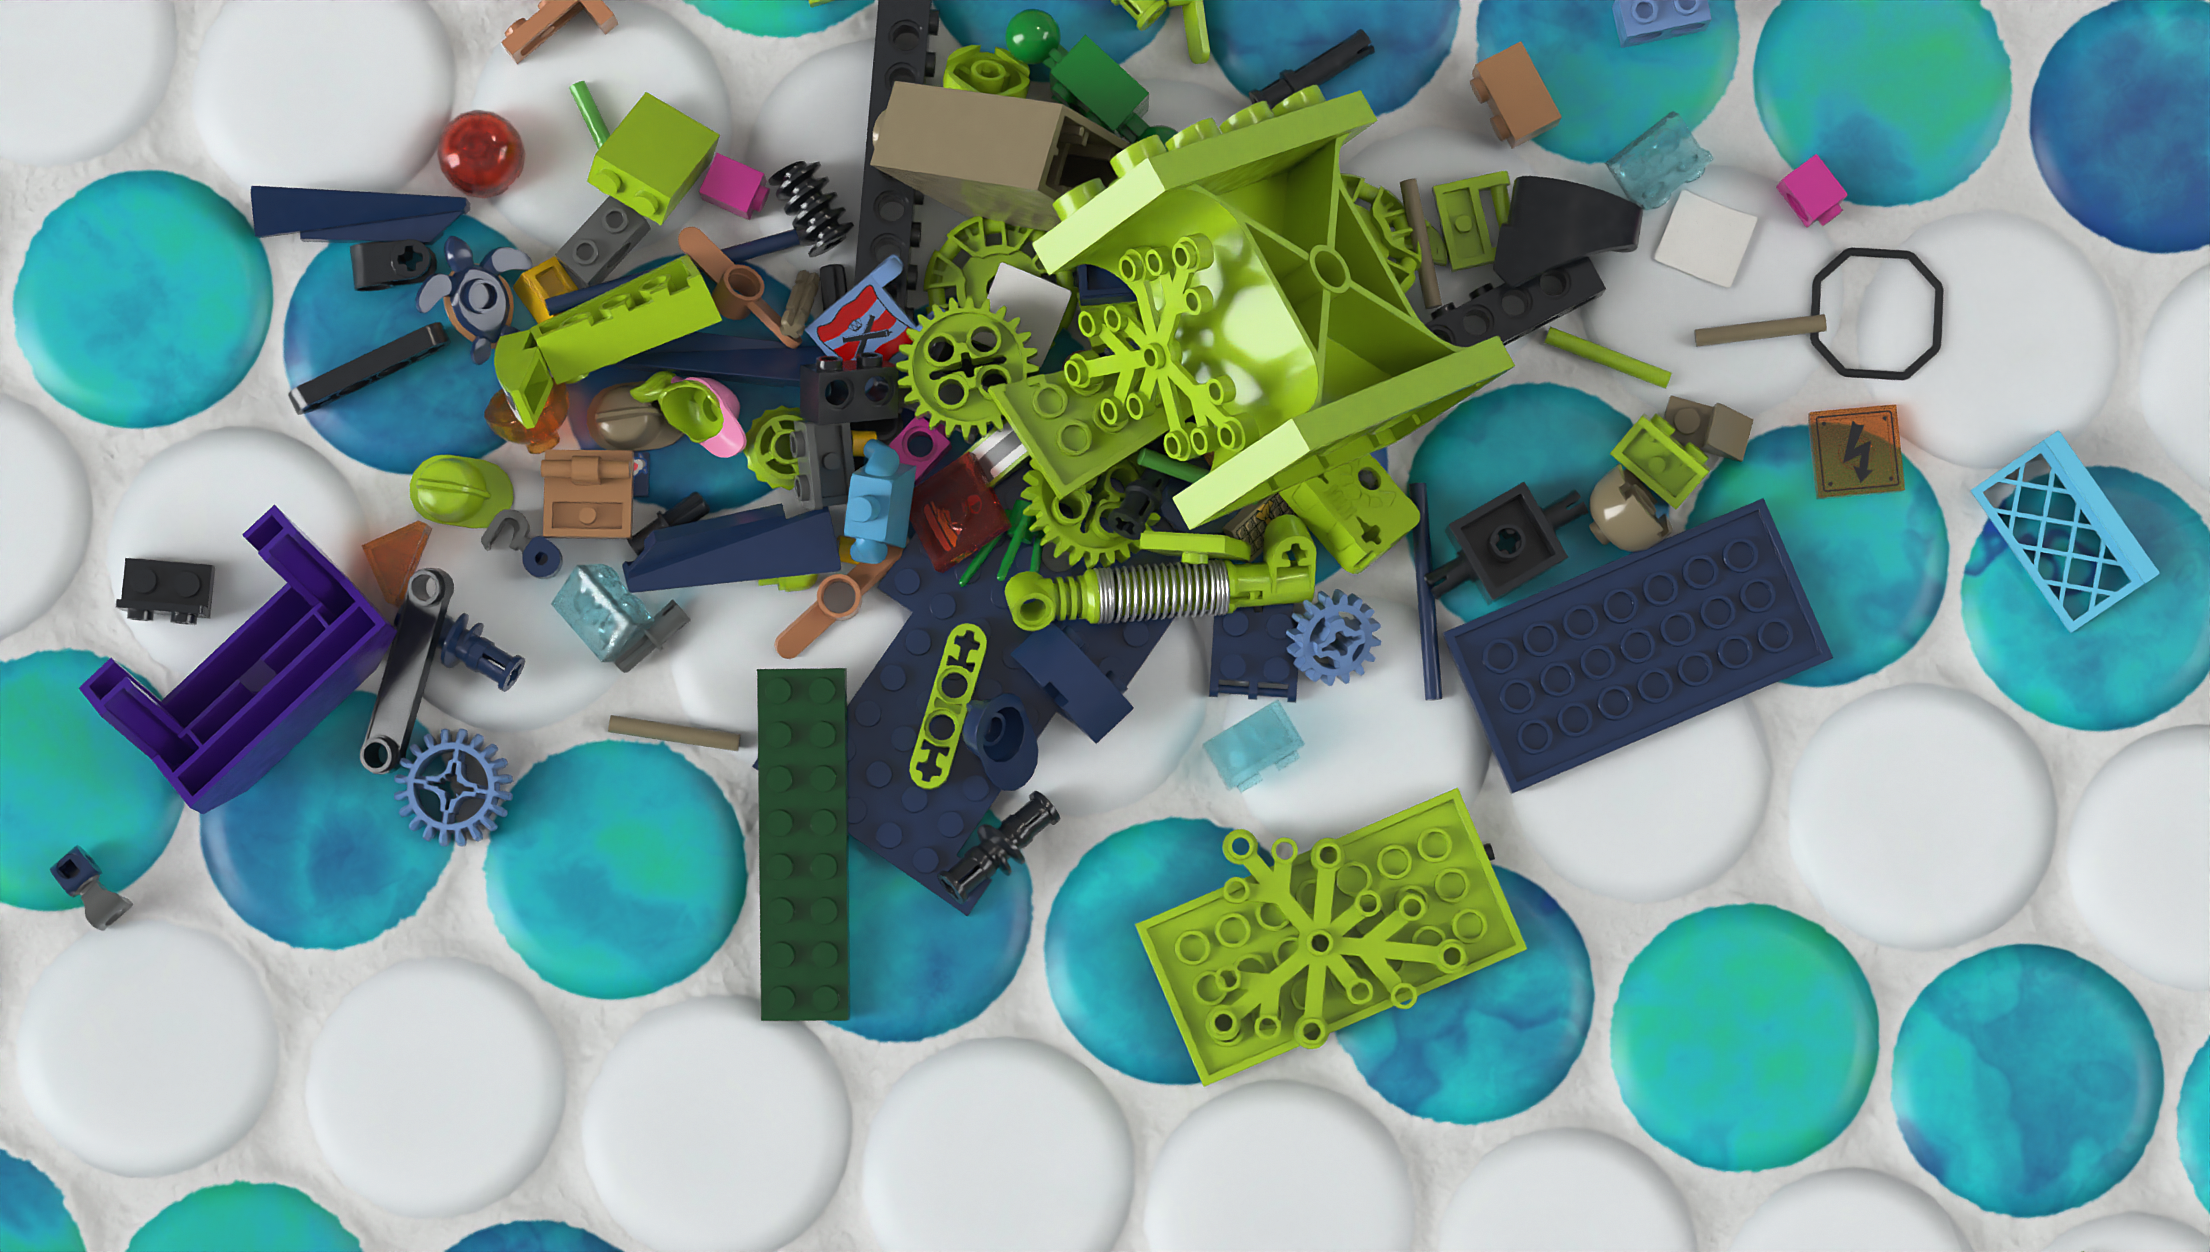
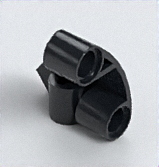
[1493,176,1643,289]

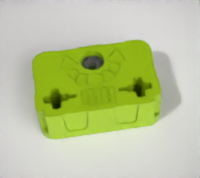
[1279,454,1420,574]

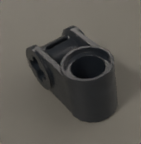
[350,239,437,292]

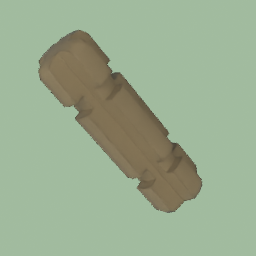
[780,270,820,339]

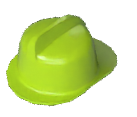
[409,455,514,529]

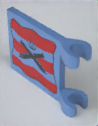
[804,254,946,392]

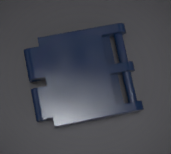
[1209,603,1298,703]

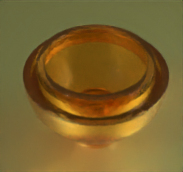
[484,377,570,454]

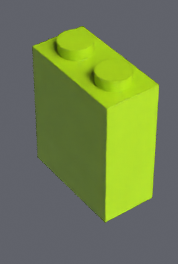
[587,92,720,225]

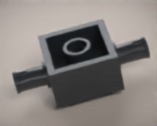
[1423,482,1588,606]

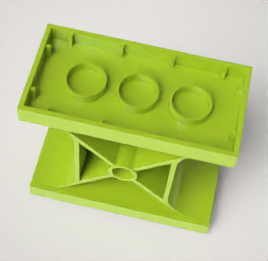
[1032,85,1515,530]

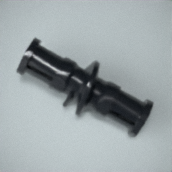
[937,791,1060,905]

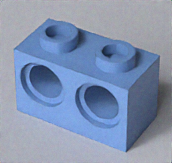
[1612,0,1712,48]

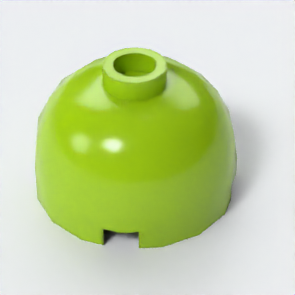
[943,45,1030,99]

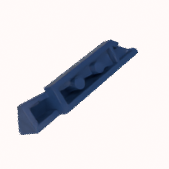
[250,186,471,245]
[616,332,827,388]
[622,503,841,593]

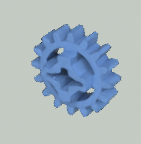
[1286,589,1381,686]

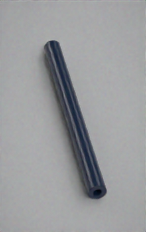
[1409,483,1443,701]

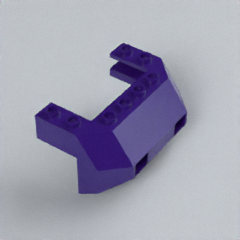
[79,504,397,814]

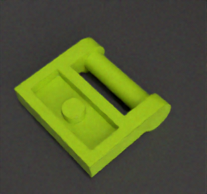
[1432,171,1511,273]

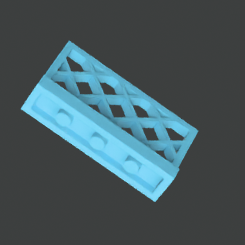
[1970,430,2160,633]

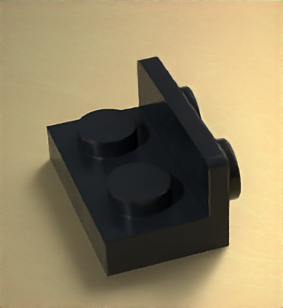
[115,558,215,625]

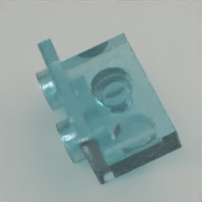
[1605,111,1714,211]

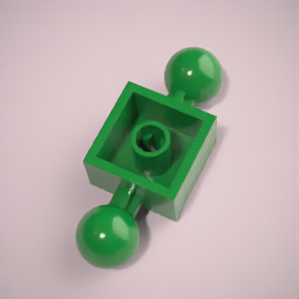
[1005,9,1179,152]

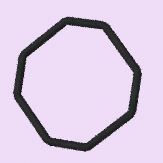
[1810,247,1944,381]

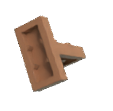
[501,0,618,64]

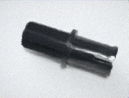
[627,492,710,556]

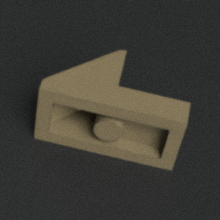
[1663,396,1753,462]

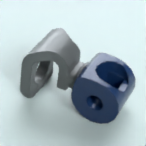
[481,509,563,579]
[50,845,133,931]

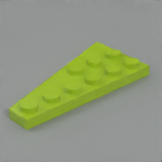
[987,367,1194,501]

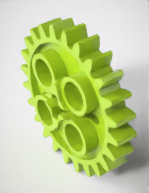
[896,296,1039,440]
[1021,451,1161,569]

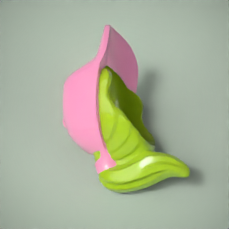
[630,371,747,458]

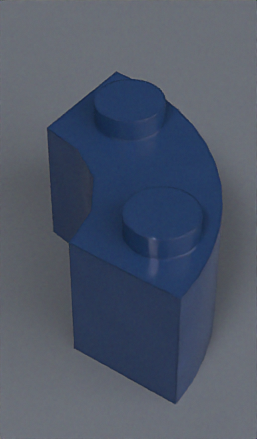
[1010,621,1134,744]

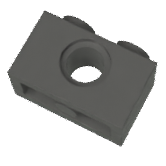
[555,196,651,287]

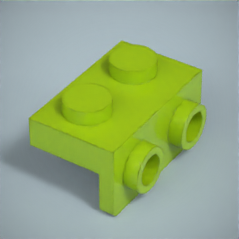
[1610,413,1711,510]

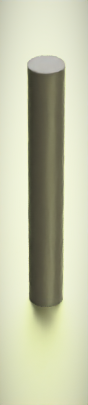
[1399,179,1442,309]
[1694,314,1827,347]
[608,715,741,751]

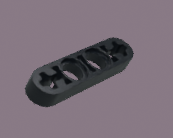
[288,322,451,415]

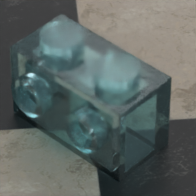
[1202,699,1305,793]

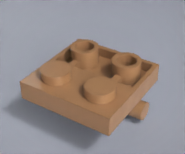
[541,449,634,539]

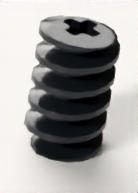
[768,161,854,257]

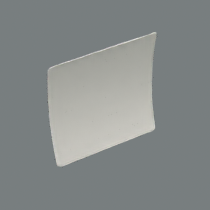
[1654,189,1758,288]
[973,262,1072,367]

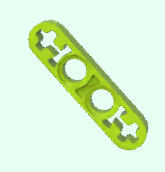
[909,623,987,790]

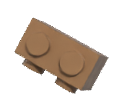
[1470,41,1562,149]

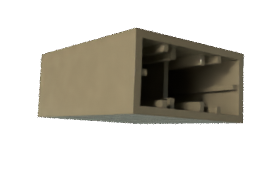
[870,81,1131,231]

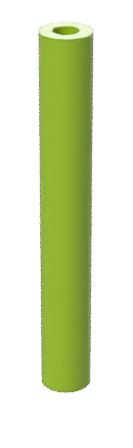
[1544,326,1672,389]

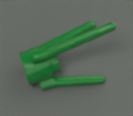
[959,499,1045,587]

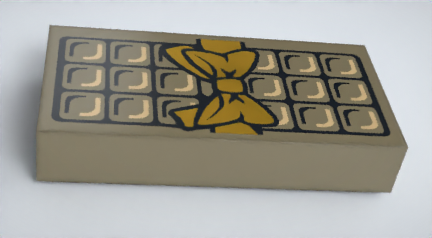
[1222,493,1298,563]

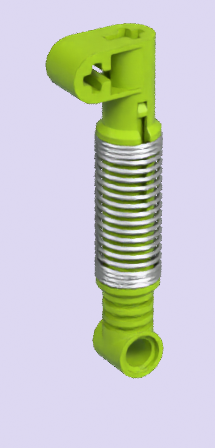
[1005,514,1317,631]

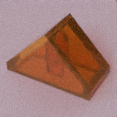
[361,520,433,609]

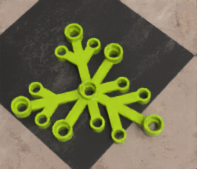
[1064,233,1259,461]
[1205,829,1469,1049]

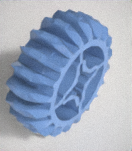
[394,729,513,847]

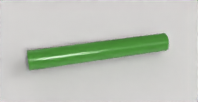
[569,81,610,150]
[1137,447,1258,505]

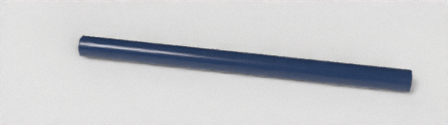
[545,229,800,316]

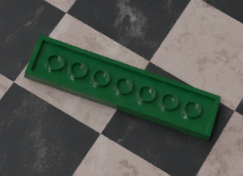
[757,668,850,1021]

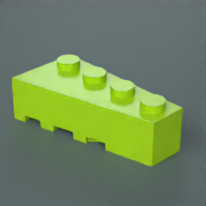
[530,254,723,385]

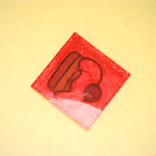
[909,451,1012,573]

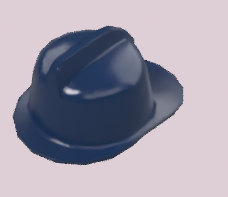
[962,693,1039,791]

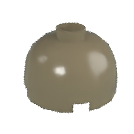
[1589,464,1673,552]

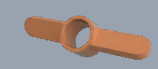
[678,227,802,349]
[774,545,905,659]

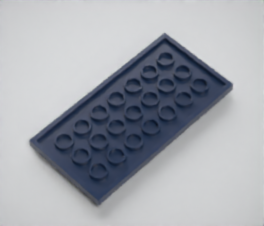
[1442,498,1833,794]

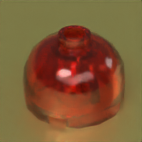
[437,110,526,198]

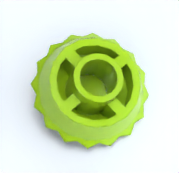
[743,405,805,491]

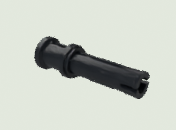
[1249,29,1375,110]
[1108,432,1172,540]

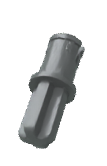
[611,599,691,673]

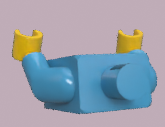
[837,430,916,565]

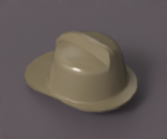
[586,381,685,452]

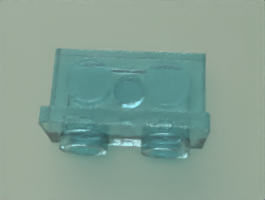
[551,564,655,662]

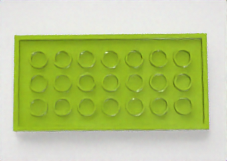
[1135,787,1527,1087]

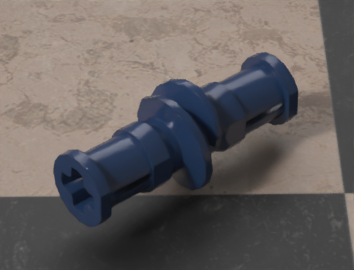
[394,603,525,692]

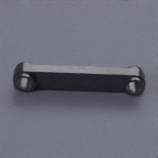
[360,568,454,774]

